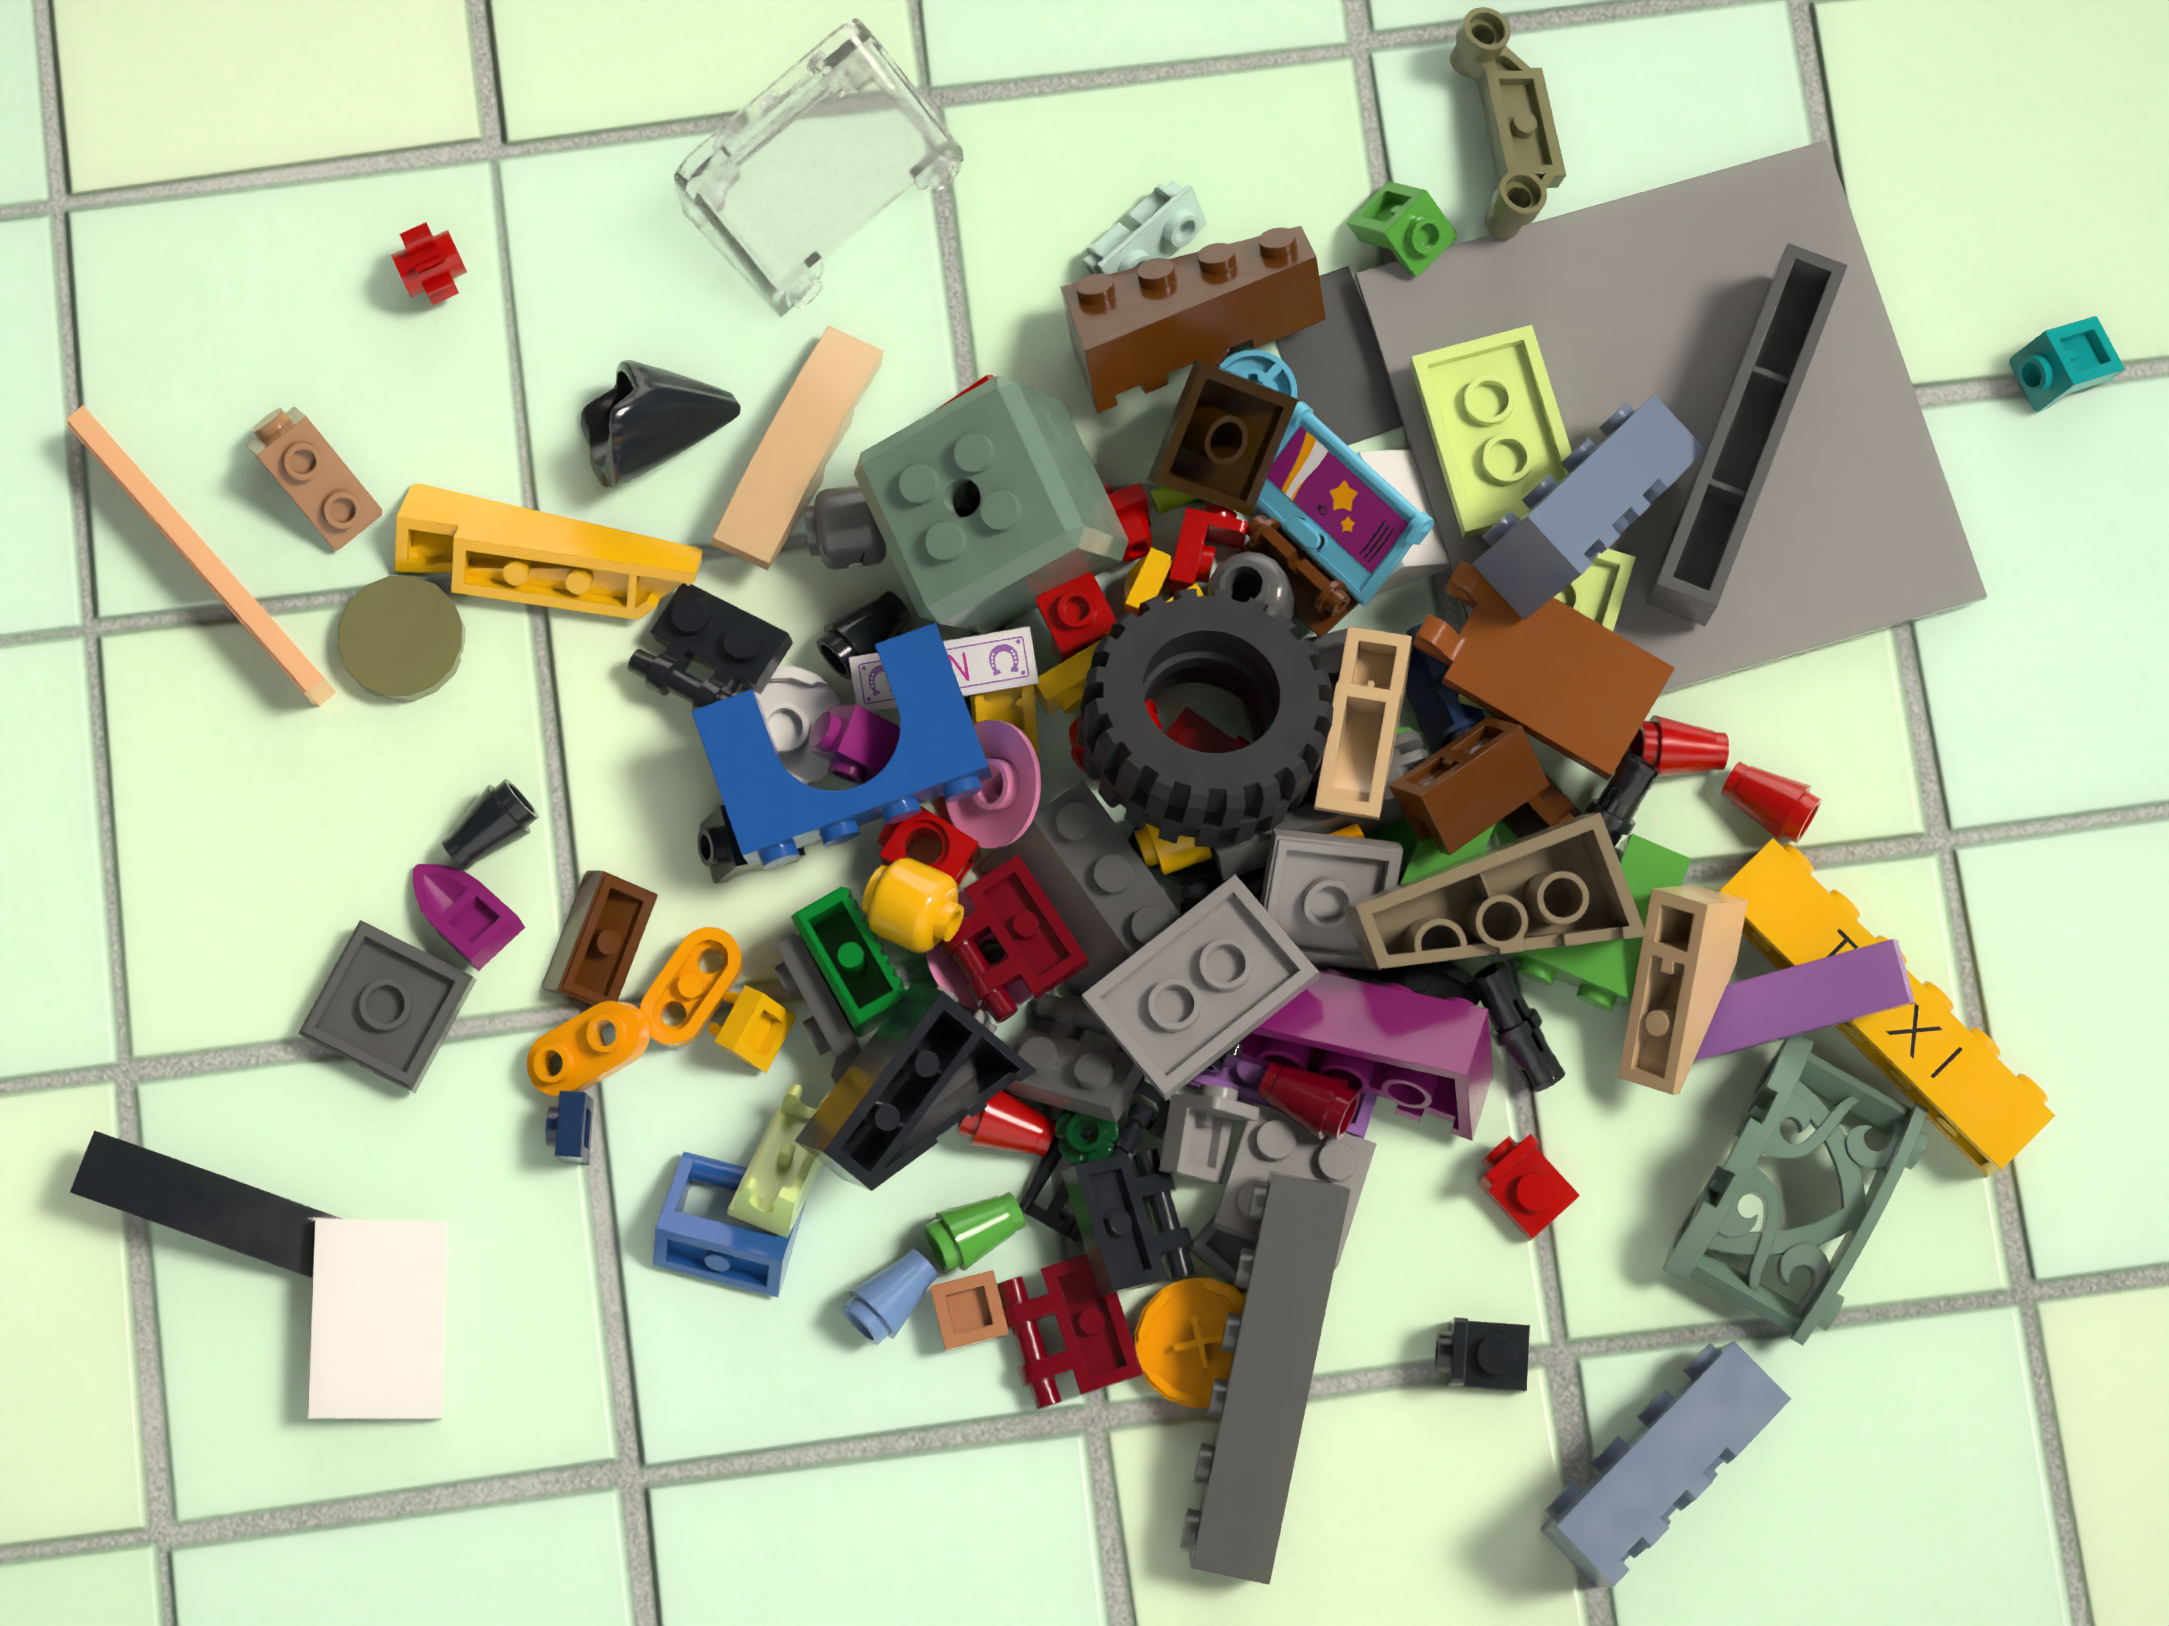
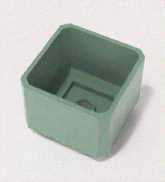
[854,376,1129,634]

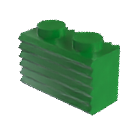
[791,886,907,1038]

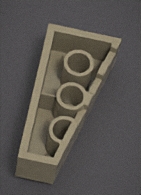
[1343,812,1647,969]

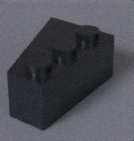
[795,983,1036,1191]

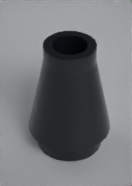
[816,591,911,680]
[441,779,539,871]

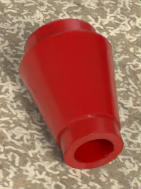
[1630,715,1729,777]
[1721,761,1822,843]
[956,1090,1056,1157]

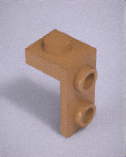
[246,406,382,550]

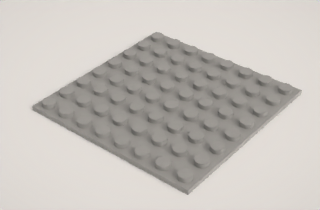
[1355,140,1987,722]

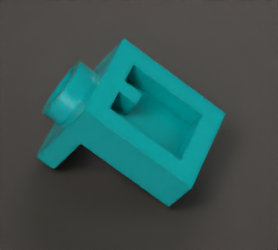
[2009,316,2125,412]

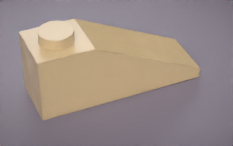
[1618,885,1748,1095]

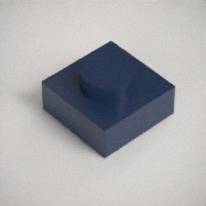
[546,1091,594,1165]

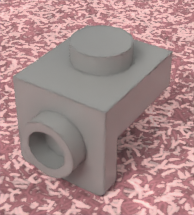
[1159,1084,1260,1184]

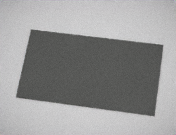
[1276,266,1403,446]

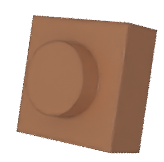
[930,1270,1010,1352]

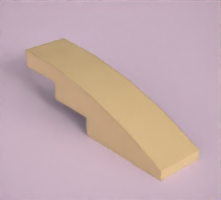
[711,326,884,571]

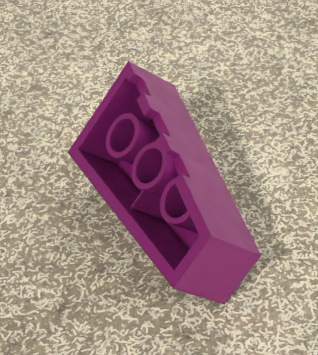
[1238,970,1493,1141]

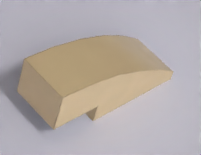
[1314,626,1412,820]

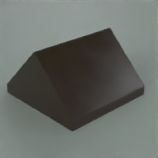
[1147,359,1299,517]

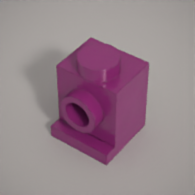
[809,704,900,785]

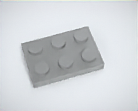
[1082,874,1319,1101]

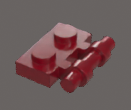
[937,854,1090,1024]
[997,1254,1143,1410]

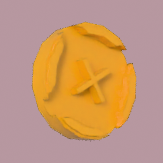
[1134,1277,1244,1409]

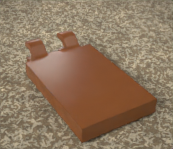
[1412,560,1675,781]

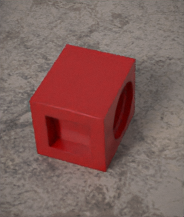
[877,805,981,888]

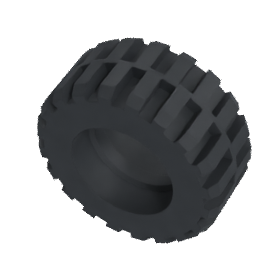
[1077,588,1334,847]

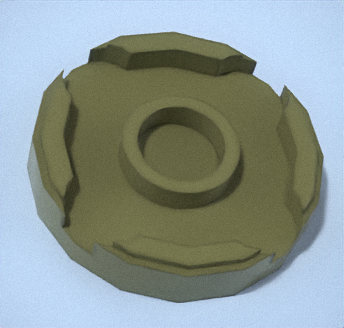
[338,576,465,701]

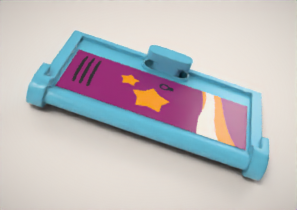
[1255,401,1435,607]

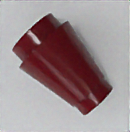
[1258,1062,1360,1140]

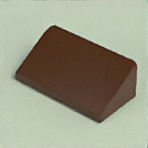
[542,870,658,1007]

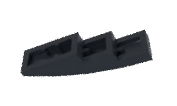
[70,1130,342,1278]

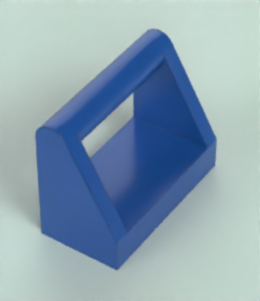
[653,1151,806,1298]

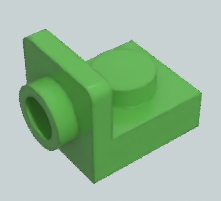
[1346,181,1457,276]

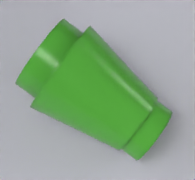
[924,1192,1026,1273]

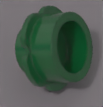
[1055,1110,1119,1164]

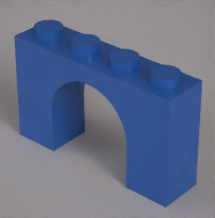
[691,622,992,869]

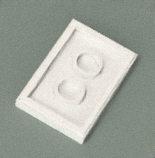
[308,1219,448,1420]

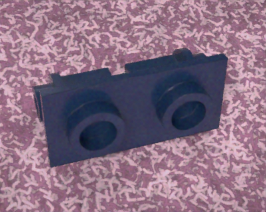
[1405,623,1485,755]

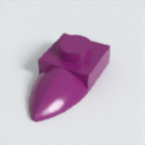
[413,864,526,972]

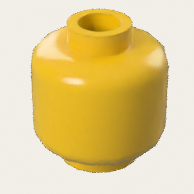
[862,858,964,953]

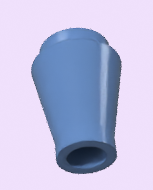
[842,1249,939,1345]

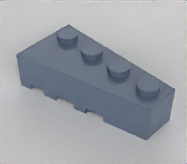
[1472,394,1706,620]
[1541,1341,1791,1588]

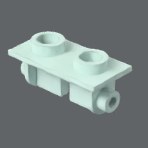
[1082,181,1208,275]

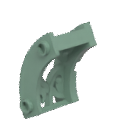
[1662,1035,1930,1346]

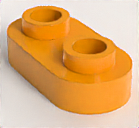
[640,927,743,1047]
[527,1001,650,1096]

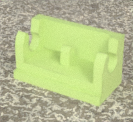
[727,1084,830,1239]

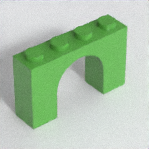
[1397,824,1692,1011]

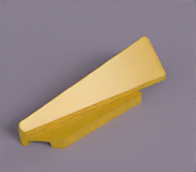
[394,484,703,620]

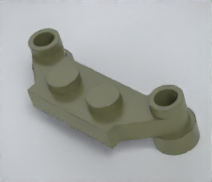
[1450,7,1566,239]

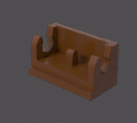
[1389,717,1550,855]

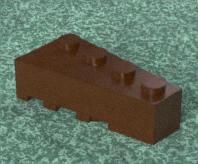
[1060,226,1326,414]

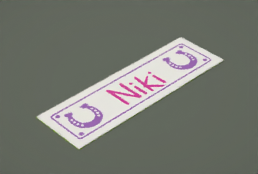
[849,627,1039,712]

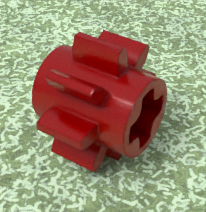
[391,222,468,305]

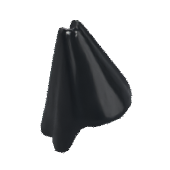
[580,360,741,489]

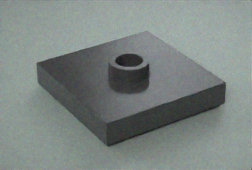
[298,920,476,1094]

